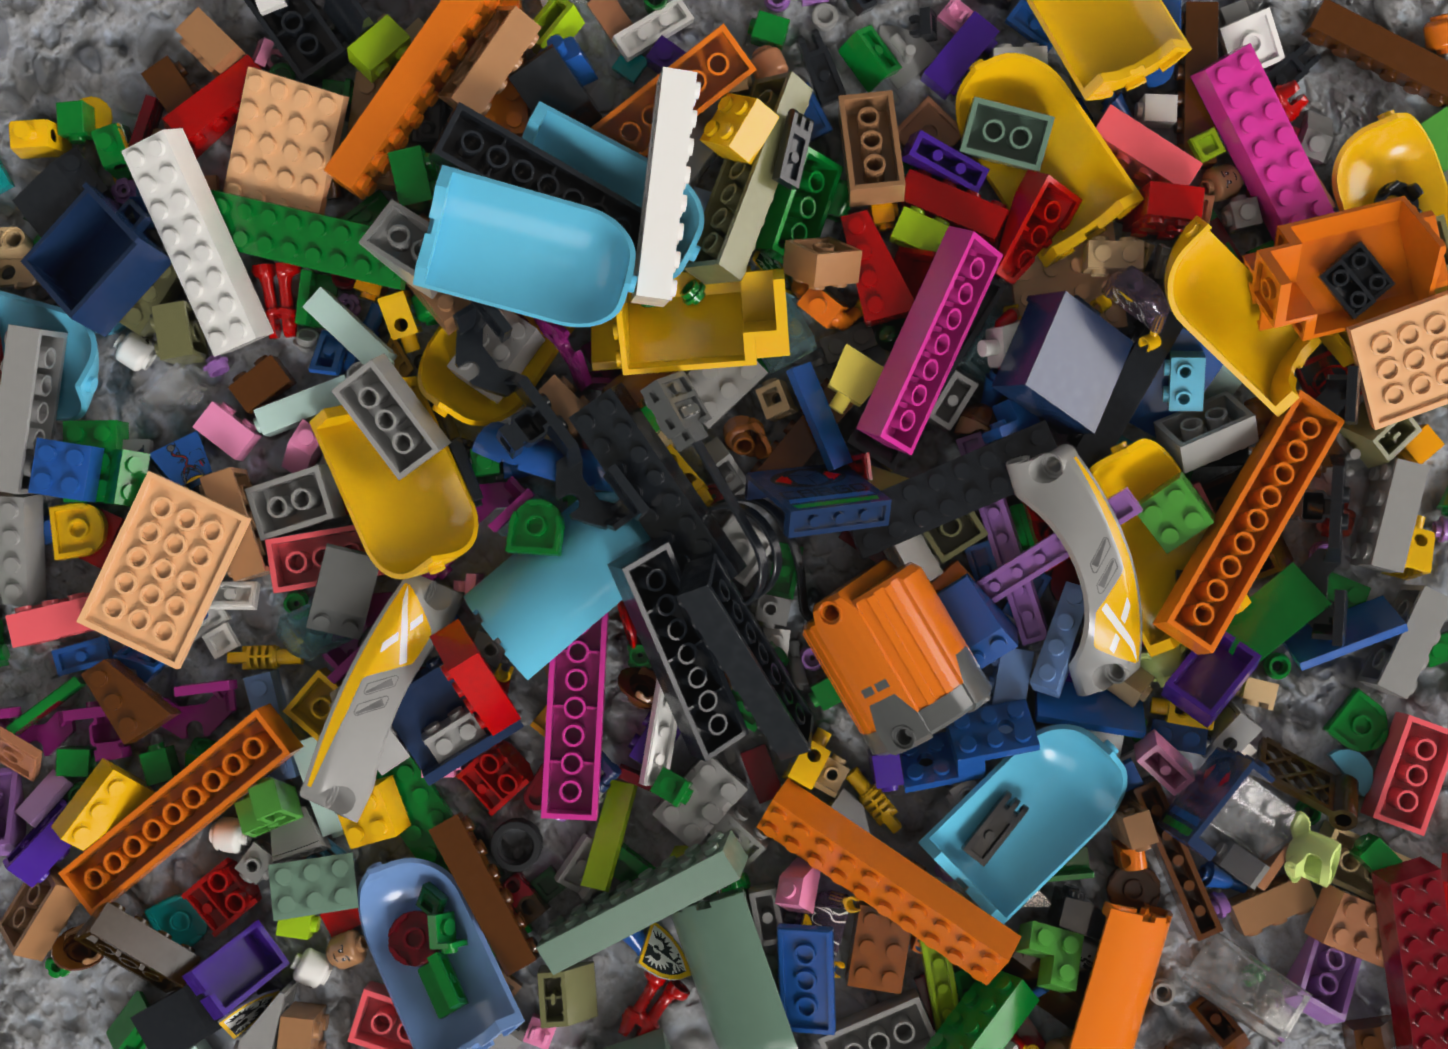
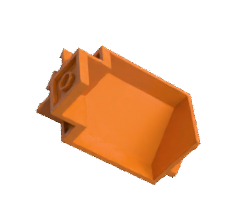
[1242,196,1448,341]

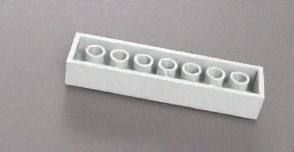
[631,67,701,307]
[121,128,274,357]

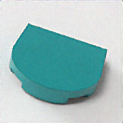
[144,893,209,946]

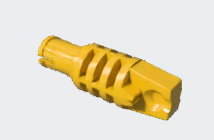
[227,645,305,670]
[845,767,902,834]

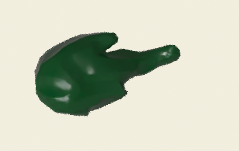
[875,318,906,351]

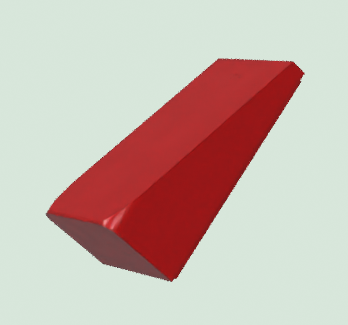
[847,452,873,481]

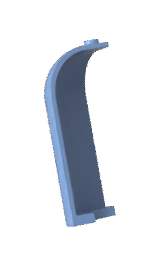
[357,858,525,1049]

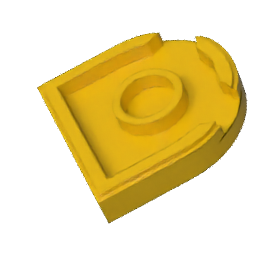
[49,502,108,561]

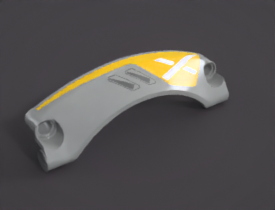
[1005,444,1142,696]
[300,575,464,823]

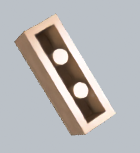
[1108,797,1159,852]
[1228,874,1318,936]

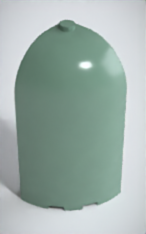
[671,886,798,1049]

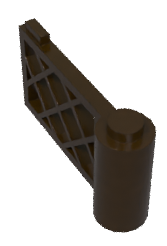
[1256,737,1359,831]

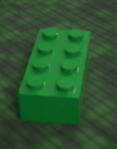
[755,147,843,264]
[924,971,1039,1049]

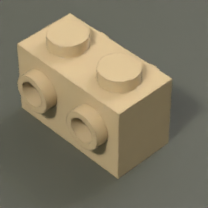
[1082,236,1144,278]

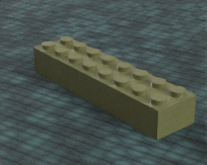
[684,71,813,285]

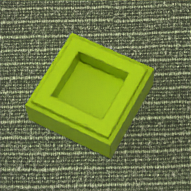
[1187,127,1226,163]

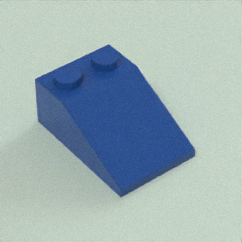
[937,573,1018,669]

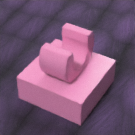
[937,0,974,35]
[252,37,283,70]
[453,573,484,600]
[523,1013,556,1049]

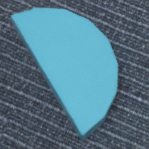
[1327,749,1373,797]

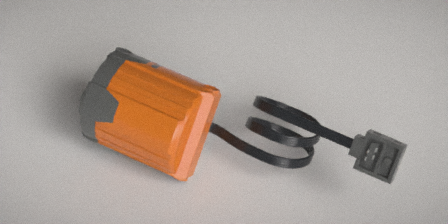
[640,371,992,756]

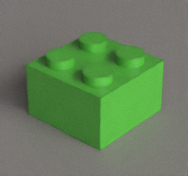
[1138,471,1215,554]

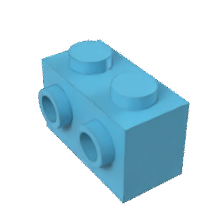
[1162,351,1206,411]

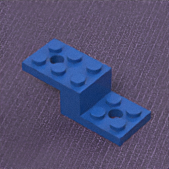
[899,699,1040,793]

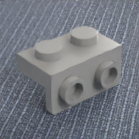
[554,833,597,901]

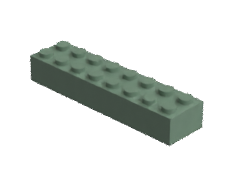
[536,830,748,975]

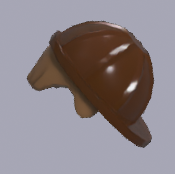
[954,403,1004,441]
[617,667,657,709]
[51,922,104,971]

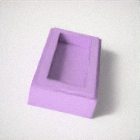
[15,769,74,828]

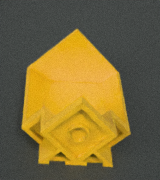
[591,266,790,375]

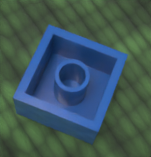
[28,438,104,502]

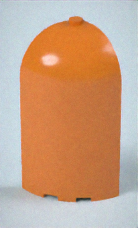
[1069,901,1173,1049]

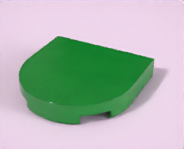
[505,498,565,556]
[1322,687,1389,752]

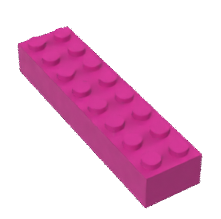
[1190,43,1334,243]
[856,226,1003,455]
[541,612,609,821]

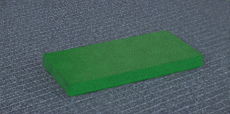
[1226,562,1331,662]

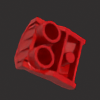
[455,740,534,816]
[181,857,262,937]

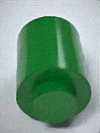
[827,179,851,223]

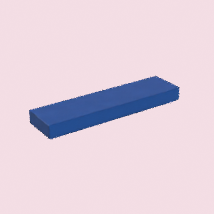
[786,362,853,472]

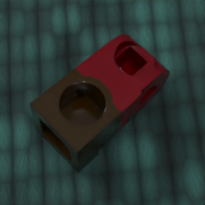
[501,872,551,926]

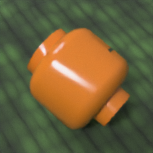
[1423,13,1448,55]

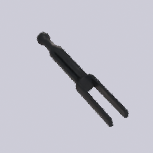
[414,354,484,508]

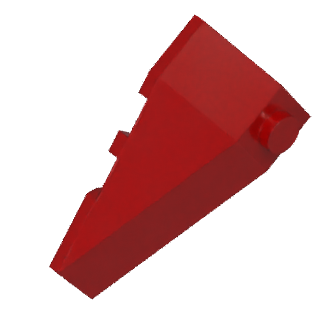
[995,170,1082,285]

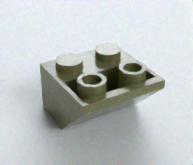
[1339,400,1422,469]
[537,961,598,1028]

